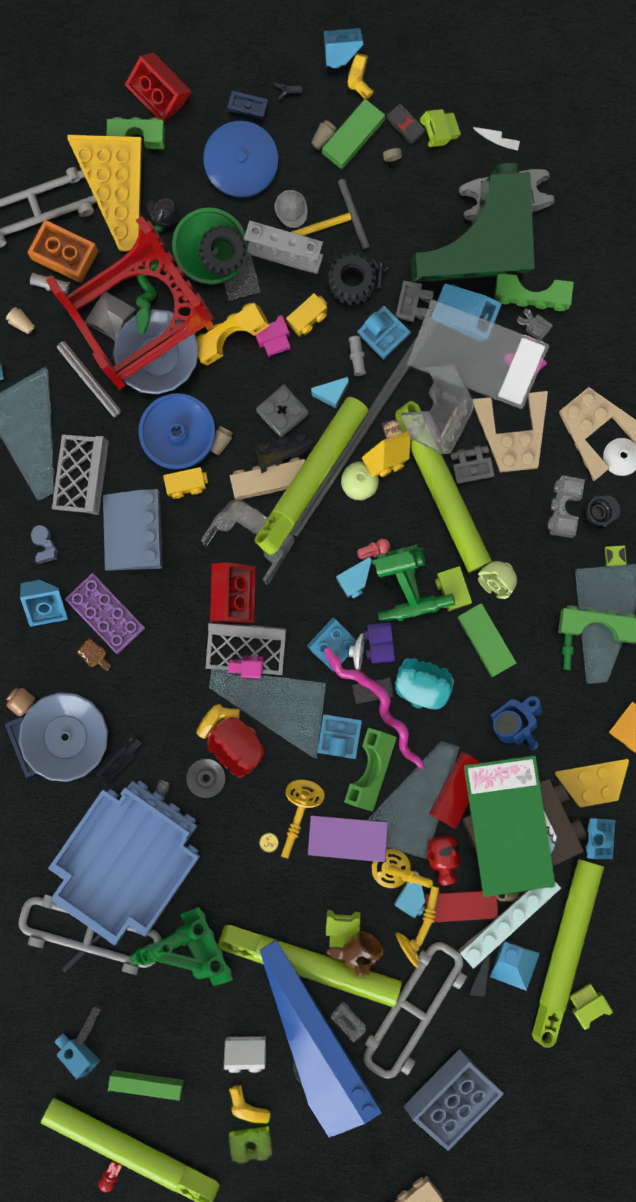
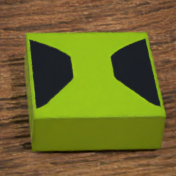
[605,546,626,567]

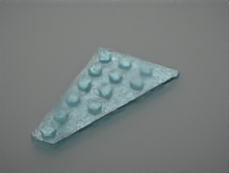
[0,367,55,501]
[575,564,636,684]
[209,669,326,758]
[367,741,460,859]

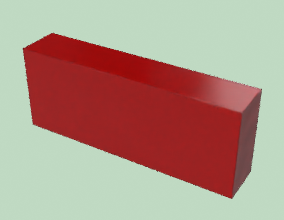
[429,753,481,829]
[425,890,498,922]

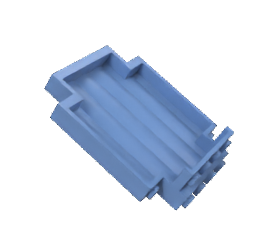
[48,780,201,945]

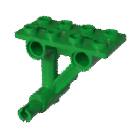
[372,545,455,623]
[130,907,233,986]

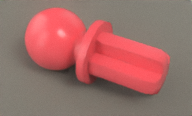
[357,539,390,560]

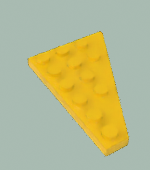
[68,135,142,252]

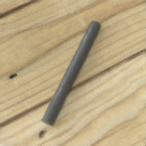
[338,179,370,250]

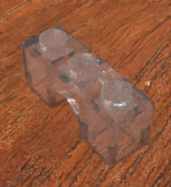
[548,475,585,538]

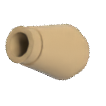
[6,307,35,334]

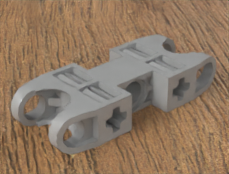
[459,169,555,221]

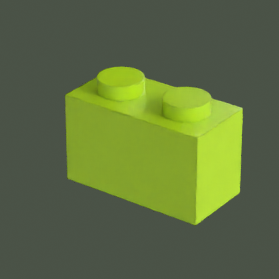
[435,566,472,612]

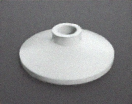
[603,438,636,476]
[349,633,364,671]

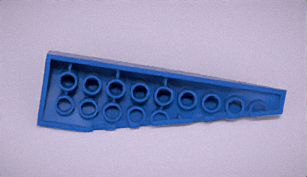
[260,940,382,1138]

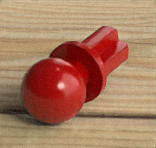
[98,1160,122,1192]

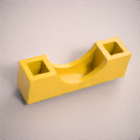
[196,303,270,366]

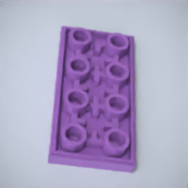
[65,573,145,654]
[308,816,389,862]

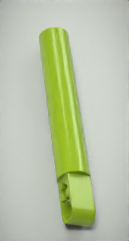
[255,397,368,555]
[395,401,492,573]
[532,859,604,1048]
[218,925,402,1007]
[41,1098,219,1202]

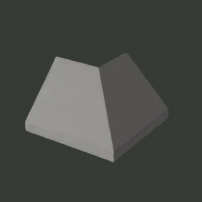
[85,292,137,340]

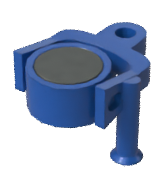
[490,696,542,751]

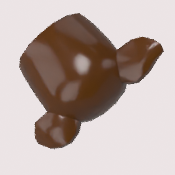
[327,931,383,977]

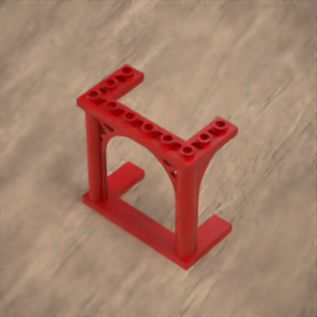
[46,216,214,390]

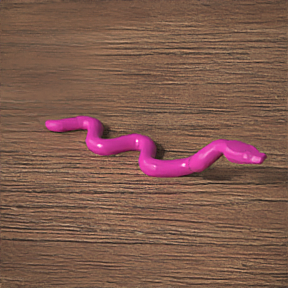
[324,648,424,769]

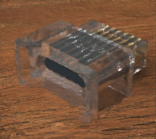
[331,1003,366,1042]

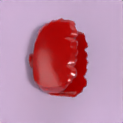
[207,717,264,778]

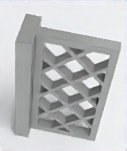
[52,435,109,515]
[206,622,286,675]

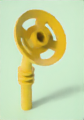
[281,780,324,859]
[372,849,433,888]
[396,886,439,968]

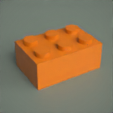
[27,220,98,284]

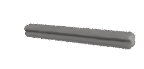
[57,341,121,417]

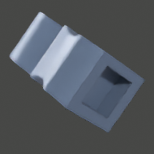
[31,525,58,564]

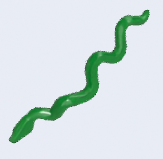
[136,204,165,334]

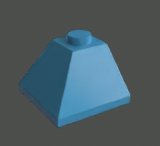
[324,29,363,68]
[20,580,68,627]
[489,940,540,991]

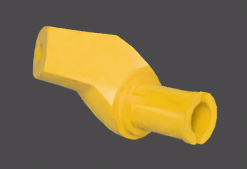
[348,53,374,100]
[196,704,240,739]
[229,1085,270,1123]

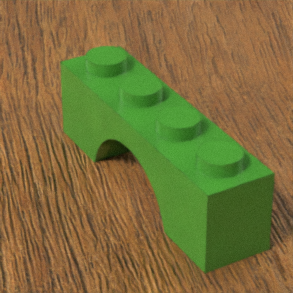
[494,274,573,311]
[558,606,636,644]
[344,728,397,812]

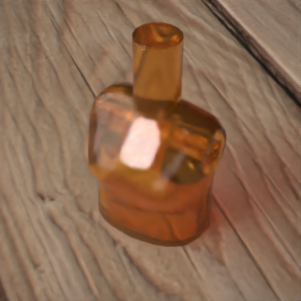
[76,638,111,671]

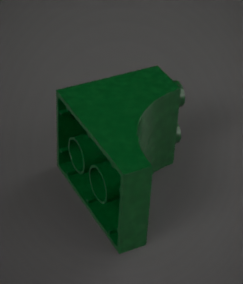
[410,163,535,282]

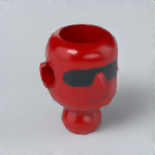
[427,836,460,885]

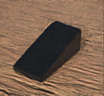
[468,956,490,997]

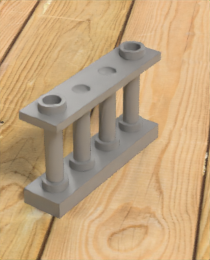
[244,221,323,274]

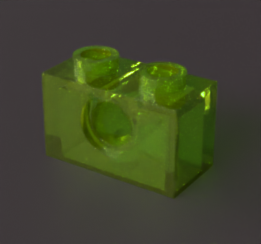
[229,1126,272,1163]

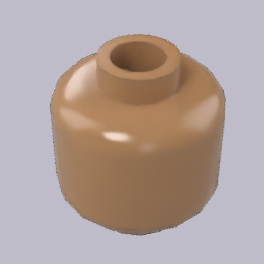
[6,688,35,716]

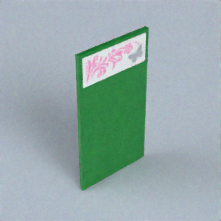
[464,755,556,897]

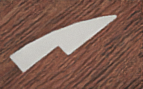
[474,127,520,150]

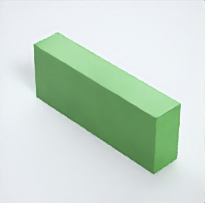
[322,99,385,169]
[457,603,516,677]
[108,1070,184,1100]

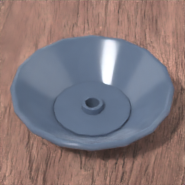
[113,309,199,394]
[19,692,108,782]

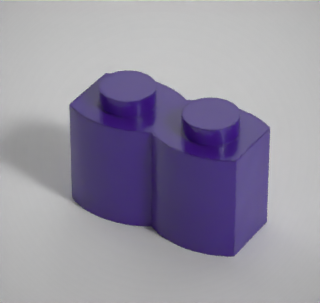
[364,623,395,664]

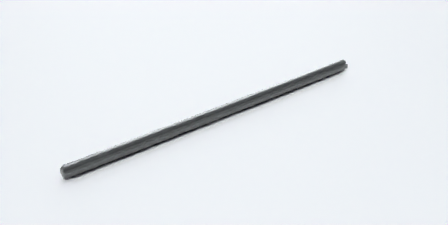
[290,284,458,536]

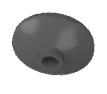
[186,759,225,798]

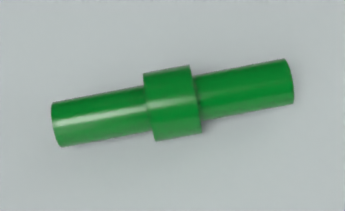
[562,634,574,670]

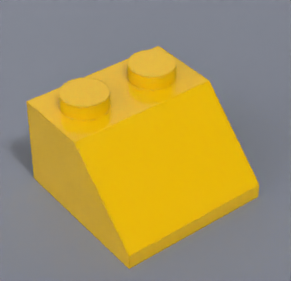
[362,431,411,477]

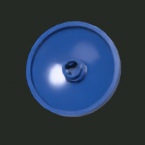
[204,121,278,198]
[139,394,215,470]

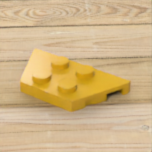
[554,759,629,807]

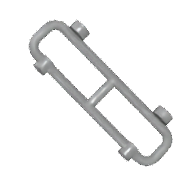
[0,167,97,247]
[19,894,162,975]
[364,942,467,1079]

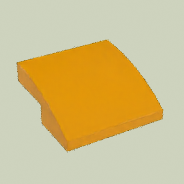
[609,702,636,753]

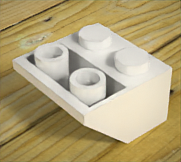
[224,1036,266,1073]

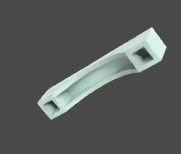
[458,882,561,969]

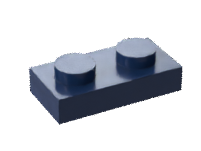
[227,91,268,120]

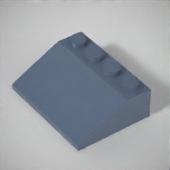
[103,489,162,571]
[404,1049,504,1151]

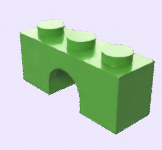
[107,117,165,149]

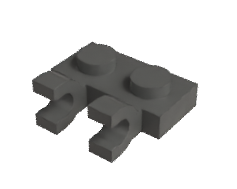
[395,281,434,322]

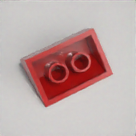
[125,53,191,123]
[210,563,256,623]

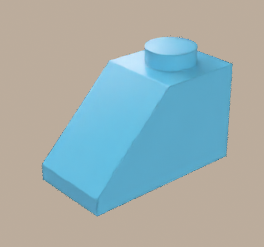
[336,557,372,599]
[394,870,426,918]

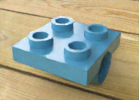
[357,306,410,360]
[307,618,357,672]
[317,714,362,759]
[586,818,615,859]

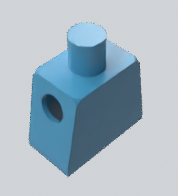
[55,1034,101,1079]

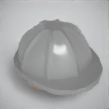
[275,190,307,228]

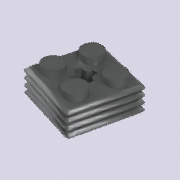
[256,385,308,438]

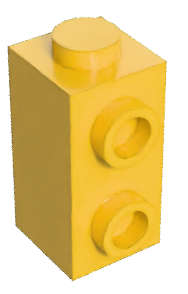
[286,293,327,337]
[163,467,208,499]

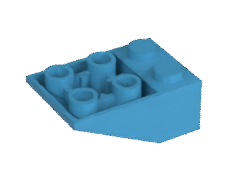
[431,284,502,342]

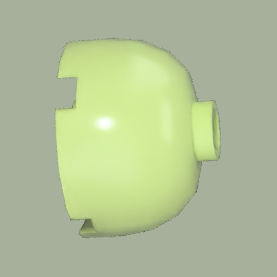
[341,462,379,500]
[478,561,517,599]

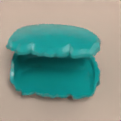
[395,658,454,709]

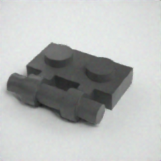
[450,445,494,485]

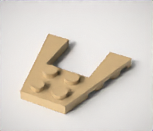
[559,387,636,481]
[472,391,548,473]

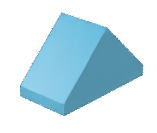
[311,377,348,408]

